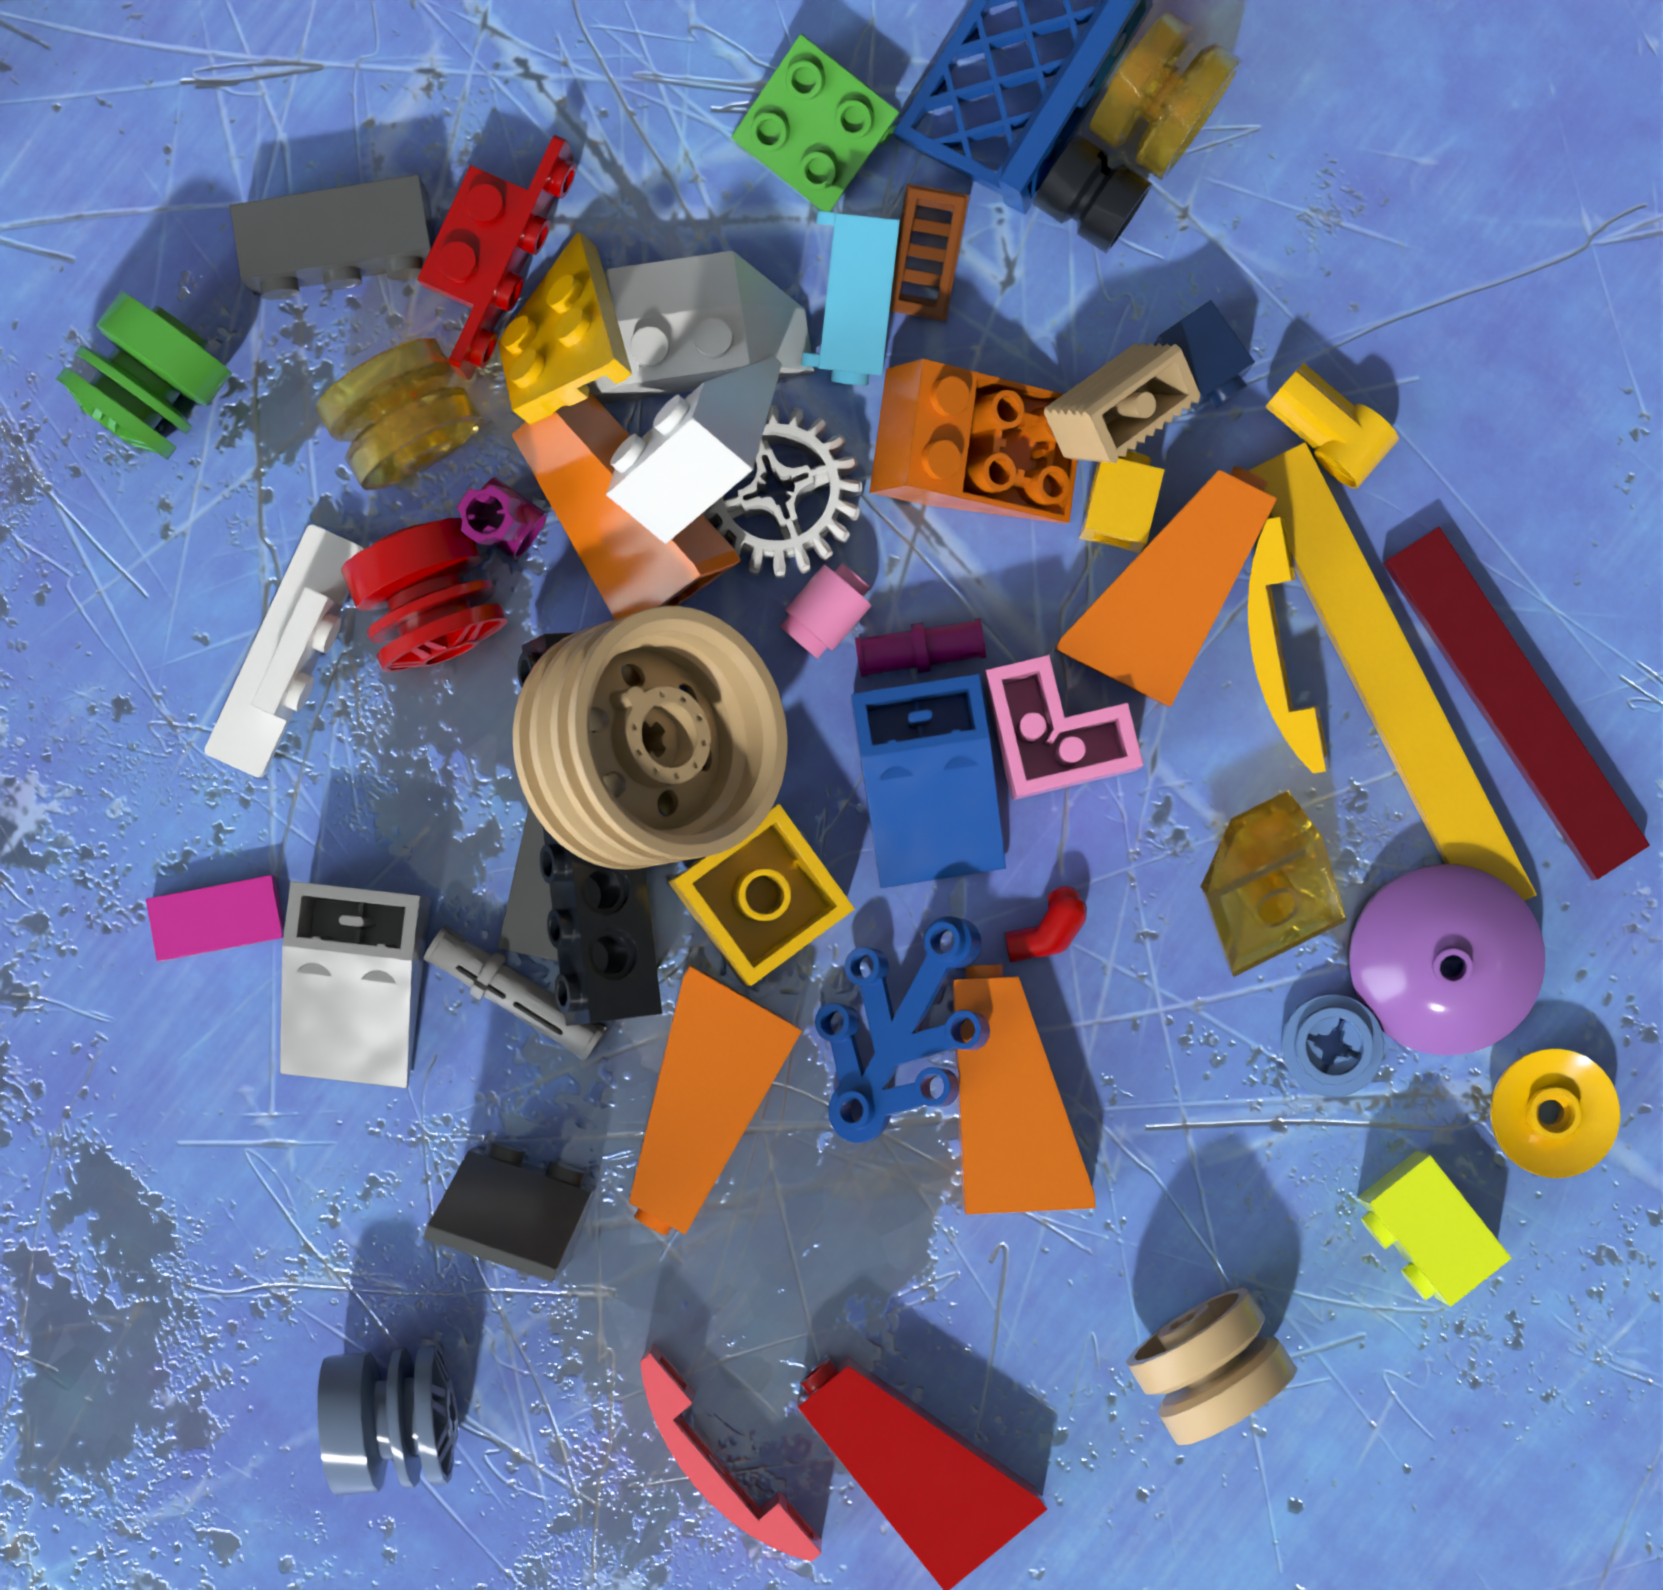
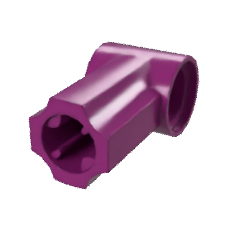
[457,477,548,560]

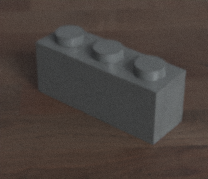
[230,174,435,300]

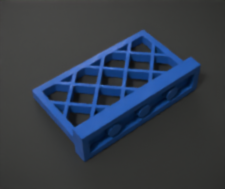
[894,0,1153,215]

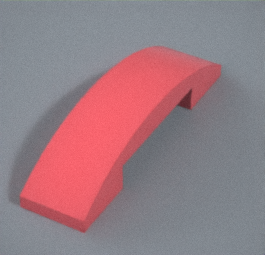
[640,1344,822,1562]

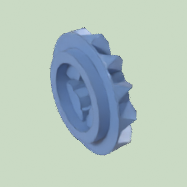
[1280,995,1384,1097]

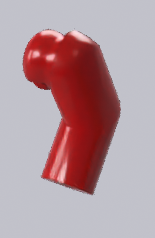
[1004,886,1087,963]

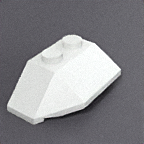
[585,251,814,404]

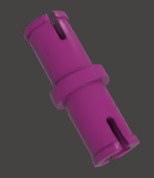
[855,618,987,678]

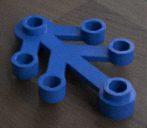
[815,916,990,1143]

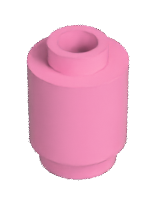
[779,563,872,659]

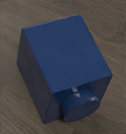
[1154,300,1255,411]

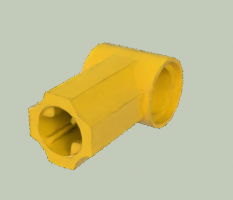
[1265,363,1399,489]

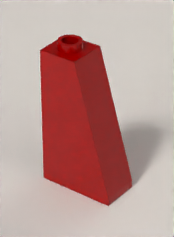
[797,1356,1048,1590]

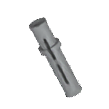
[423,924,607,1061]

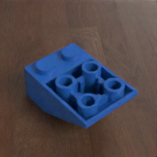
[851,674,1006,889]

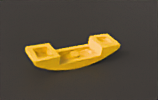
[1248,517,1330,773]

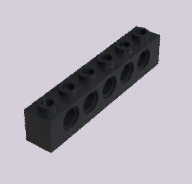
[517,632,662,1026]

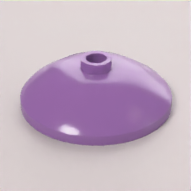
[1349,864,1545,1055]

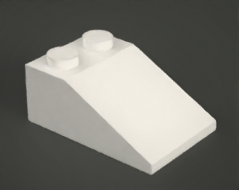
[606,355,782,544]

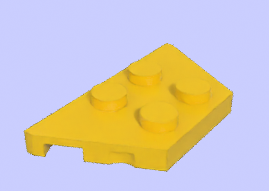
[498,231,632,425]

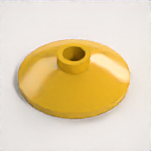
[1490,1049,1620,1178]

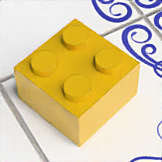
[667,804,855,986]

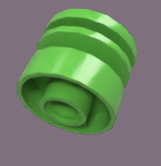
[55,291,232,460]

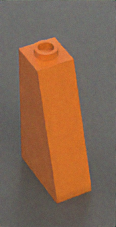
[511,392,741,619]
[1054,466,1277,707]
[629,964,802,1236]
[951,964,1096,1215]

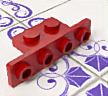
[417,135,577,380]

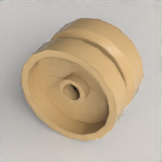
[1126,1287,1298,1445]

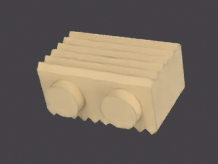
[1044,343,1200,463]

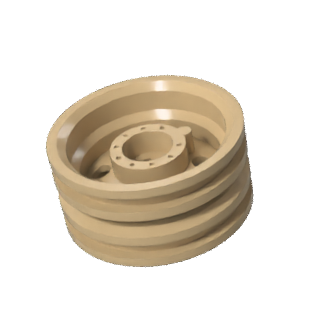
[513,606,787,870]

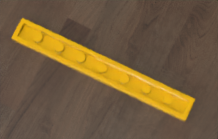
[1248,442,1537,901]

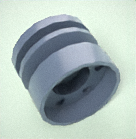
[317,1344,458,1496]

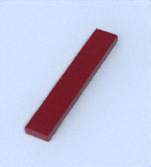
[1382,526,1650,881]

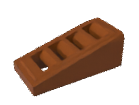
[890,184,971,321]

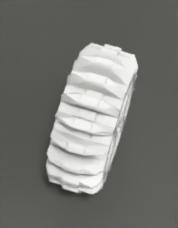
[702,405,862,578]

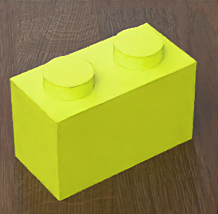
[1357,1150,1512,1307]

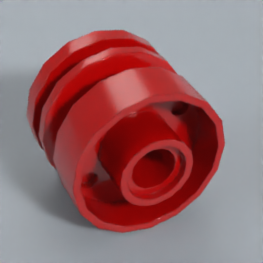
[340,518,508,673]

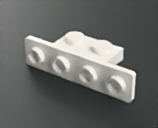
[204,525,364,778]

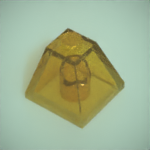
[1200,791,1347,977]

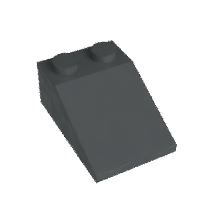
[423,1140,597,1282]

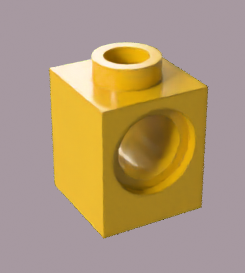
[1079,451,1165,553]

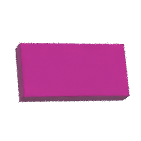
[146,875,285,962]

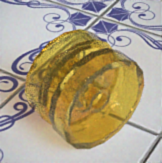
[1088,10,1243,181]
[315,338,484,490]

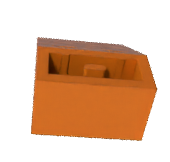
[869,358,1078,524]

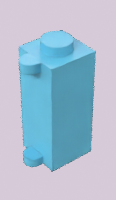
[801,211,900,386]

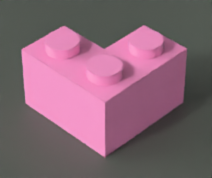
[982,655,1144,801]

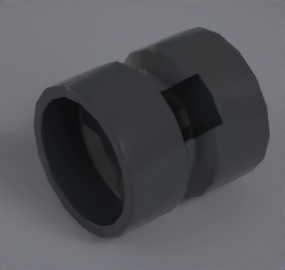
[1033,134,1153,253]

